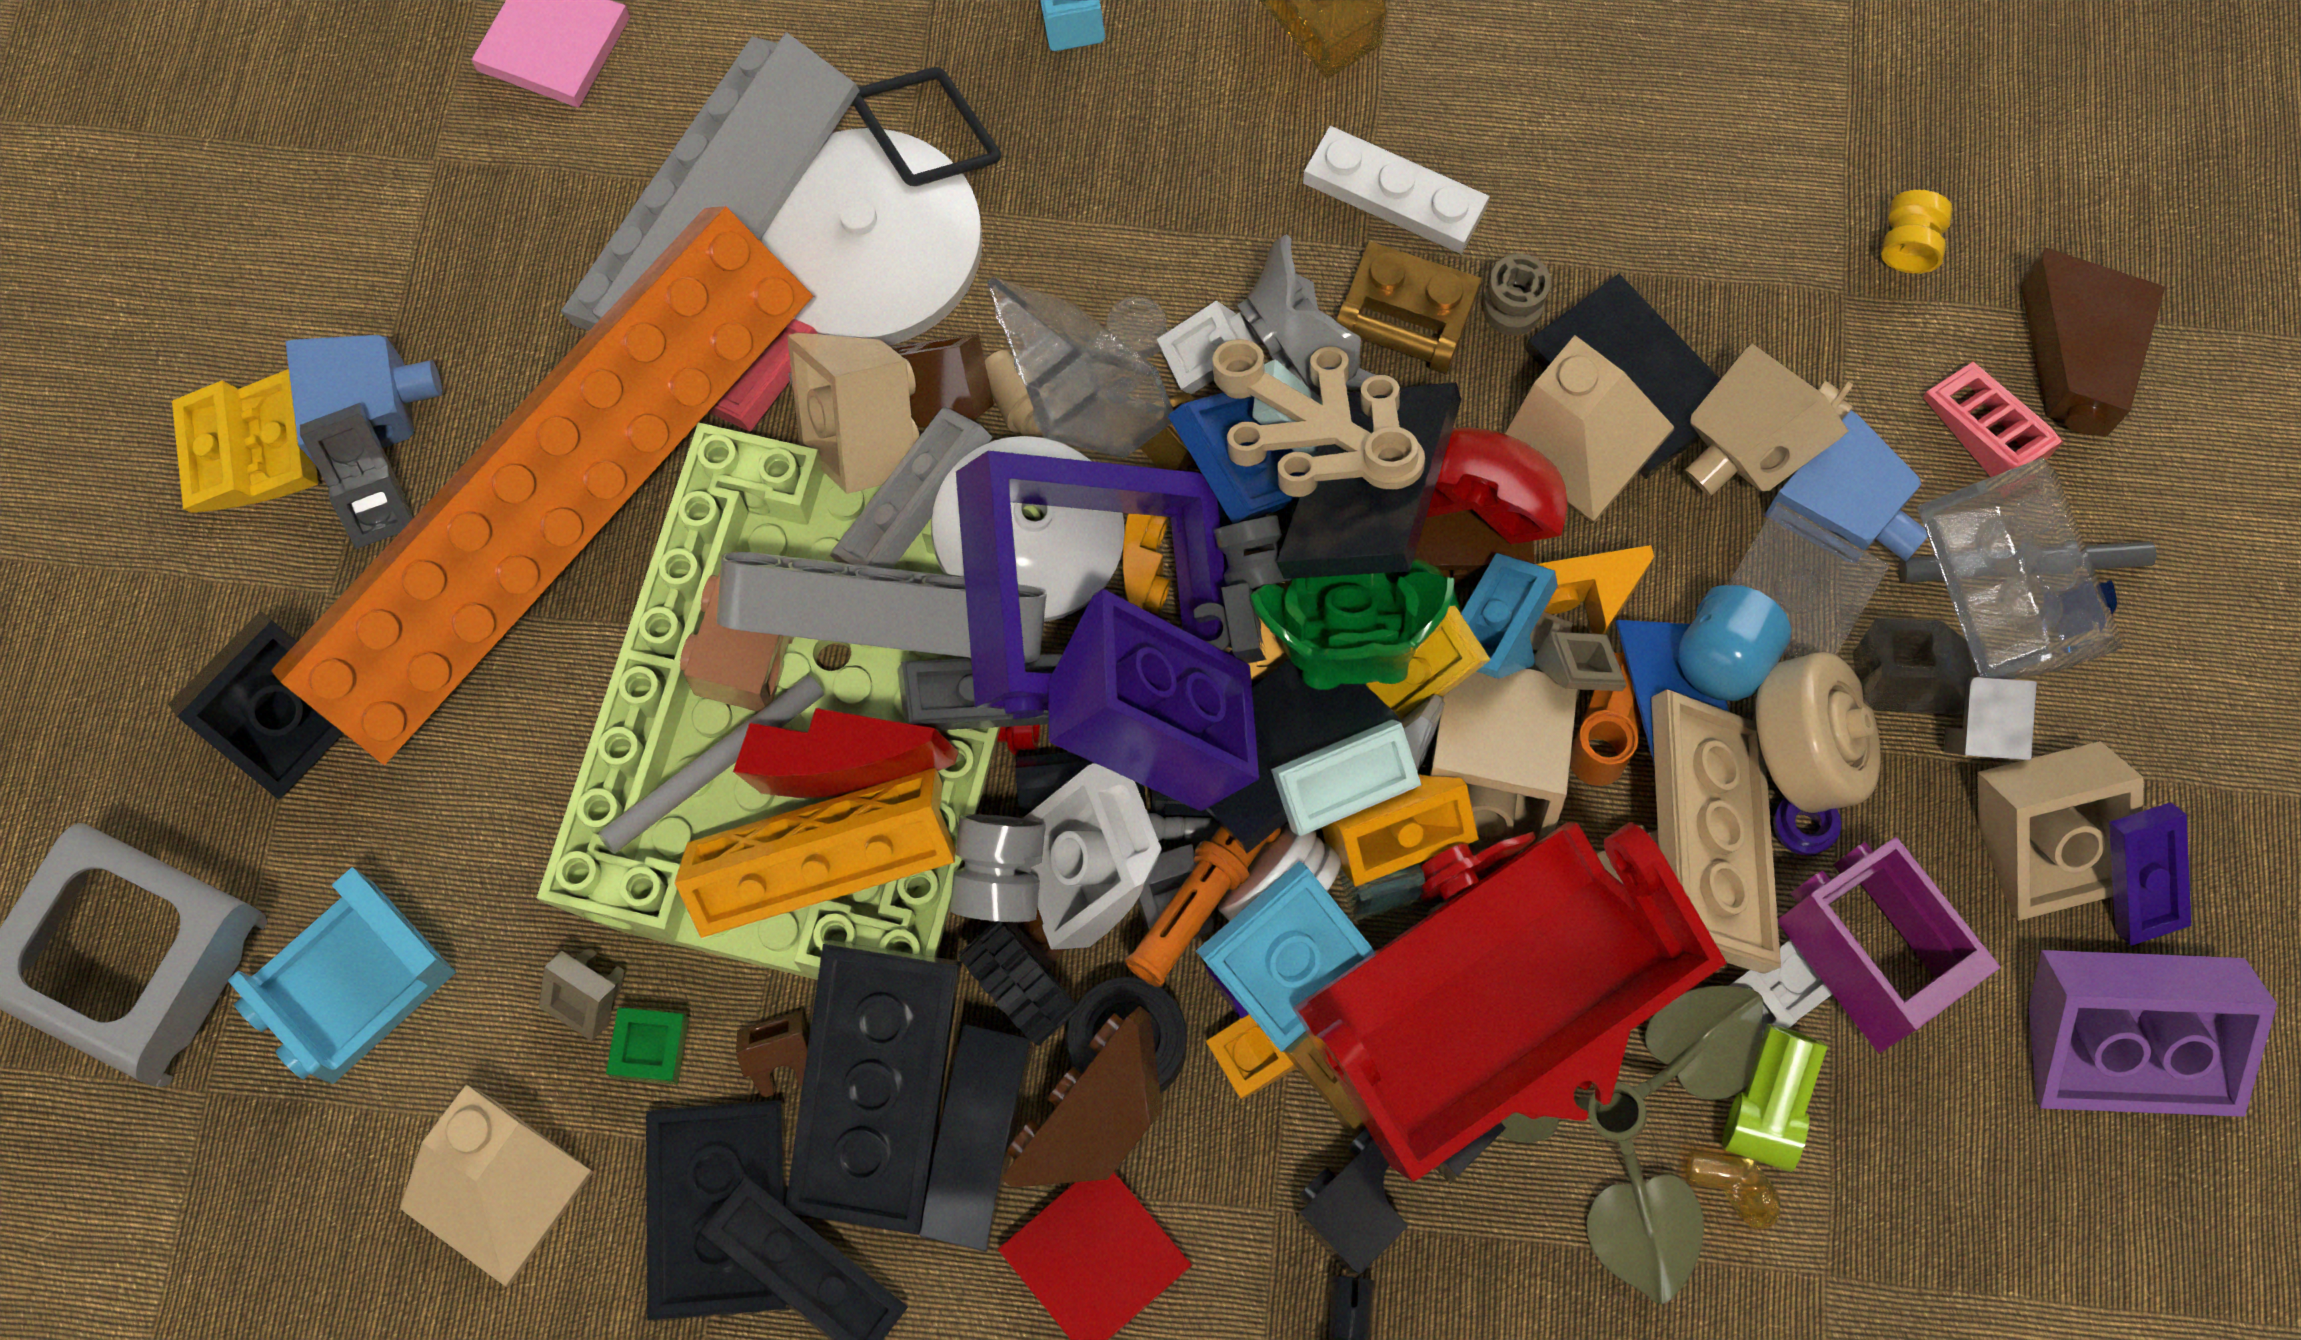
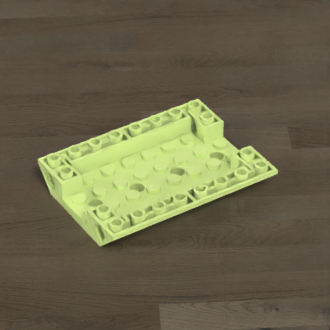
[537,422,1044,980]

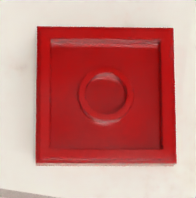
[997,1172,1192,1340]

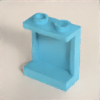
[228,867,456,1084]

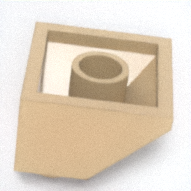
[1505,335,1674,524]
[400,1085,594,1287]

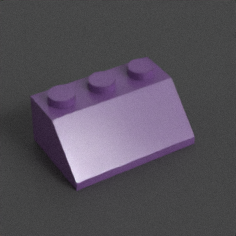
[2029,950,2277,1117]

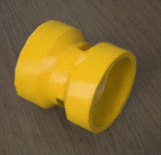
[1881,190,1953,274]

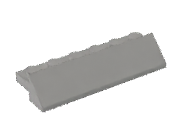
[561,32,860,331]

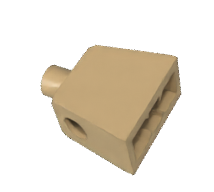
[1685,344,1849,497]

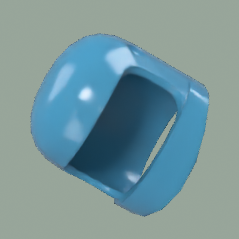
[1678,585,1792,701]

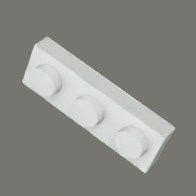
[1303,126,1490,254]

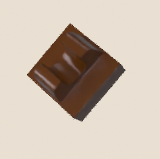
[735,1010,810,1097]

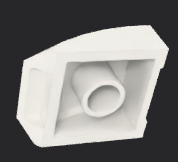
[1024,763,1162,950]

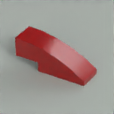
[733,708,959,798]

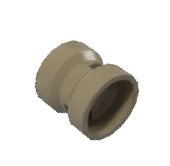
[1483,253,1551,336]

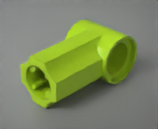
[1722,1024,1828,1172]

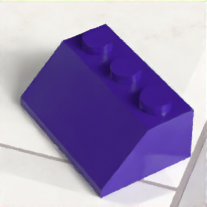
[1048,589,1259,811]

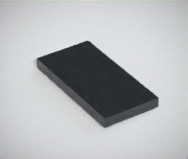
[1277,382,1462,579]
[785,940,962,1235]

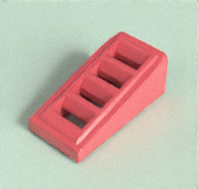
[1923,362,2063,490]

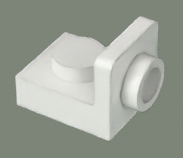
[1157,300,1261,394]

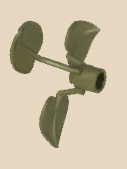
[1500,986,1763,1304]

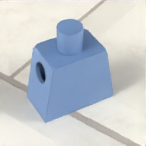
[285,335,442,465]
[1764,410,1931,564]

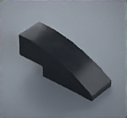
[920,1024,1034,1252]

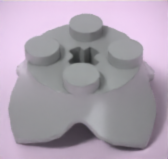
[1237,234,1376,396]

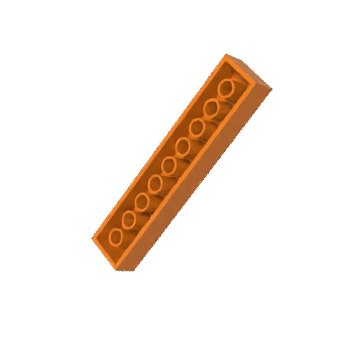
[271,206,814,766]

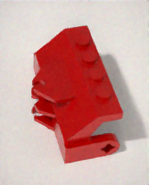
[1292,822,1727,1183]

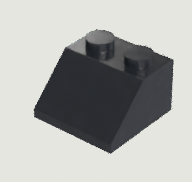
[168,610,343,800]

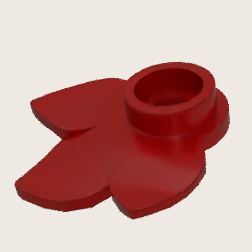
[1420,831,1536,904]

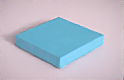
[1196,861,1375,1052]

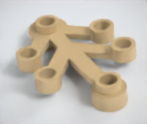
[1213,339,1425,497]

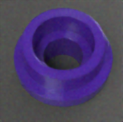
[1773,798,1841,856]

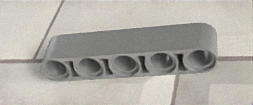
[717,552,1047,663]

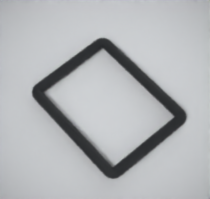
[852,67,1001,186]

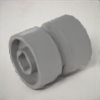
[950,814,1046,922]

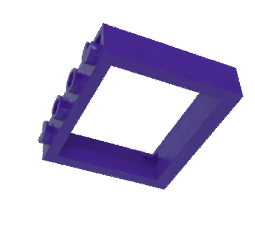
[956,450,1234,719]

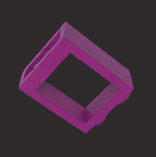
[1778,836,2001,1054]

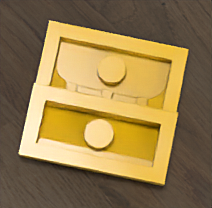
[172,369,318,513]

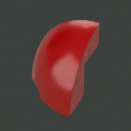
[1426,427,1567,545]

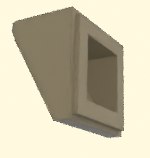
[1534,632,1627,691]

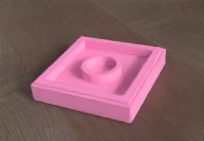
[471,0,630,108]

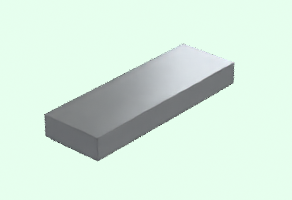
[830,406,993,569]

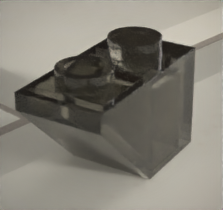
[1853,618,1987,715]

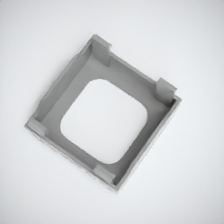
[0,823,267,1087]

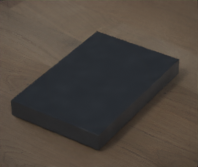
[1525,273,1721,479]
[1206,658,1400,853]
[646,1100,790,1322]

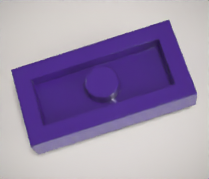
[2109,802,2192,946]

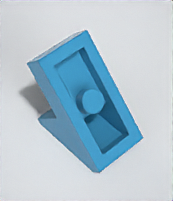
[1461,553,1558,679]

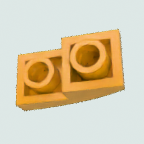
[1123,513,1171,616]

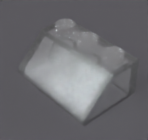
[1917,457,2124,680]

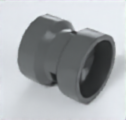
[1213,516,1292,590]

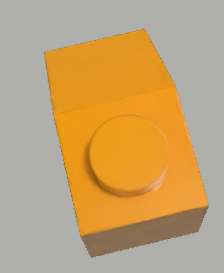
[1322,775,1479,887]

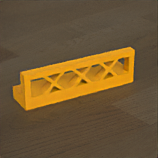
[674,767,956,938]

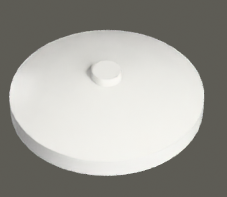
[760,128,982,346]

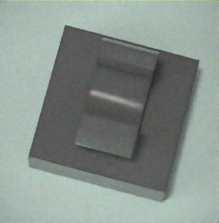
[1193,583,1267,664]

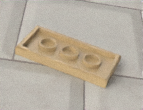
[1651,689,1781,974]

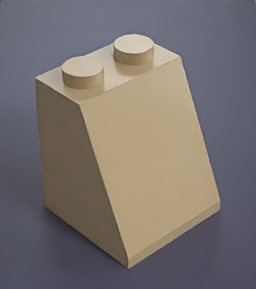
[1425,669,1577,858]

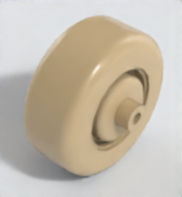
[1756,652,1881,813]

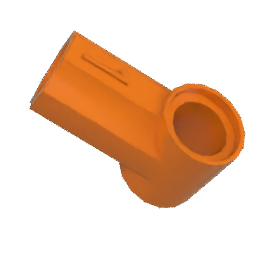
[1570,652,1643,786]

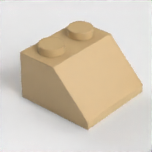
[787,333,920,494]
[1977,741,2144,921]

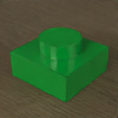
[606,1007,689,1085]

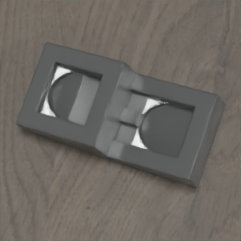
[300,403,413,549]

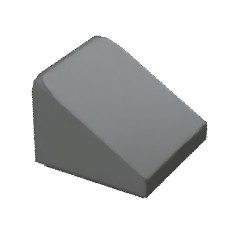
[1400,694,1445,771]

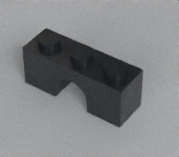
[1297,1122,1506,1280]

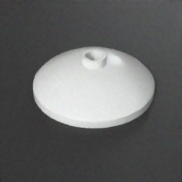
[931,436,1125,622]

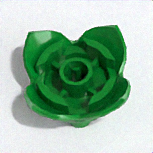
[1250,572,1454,690]

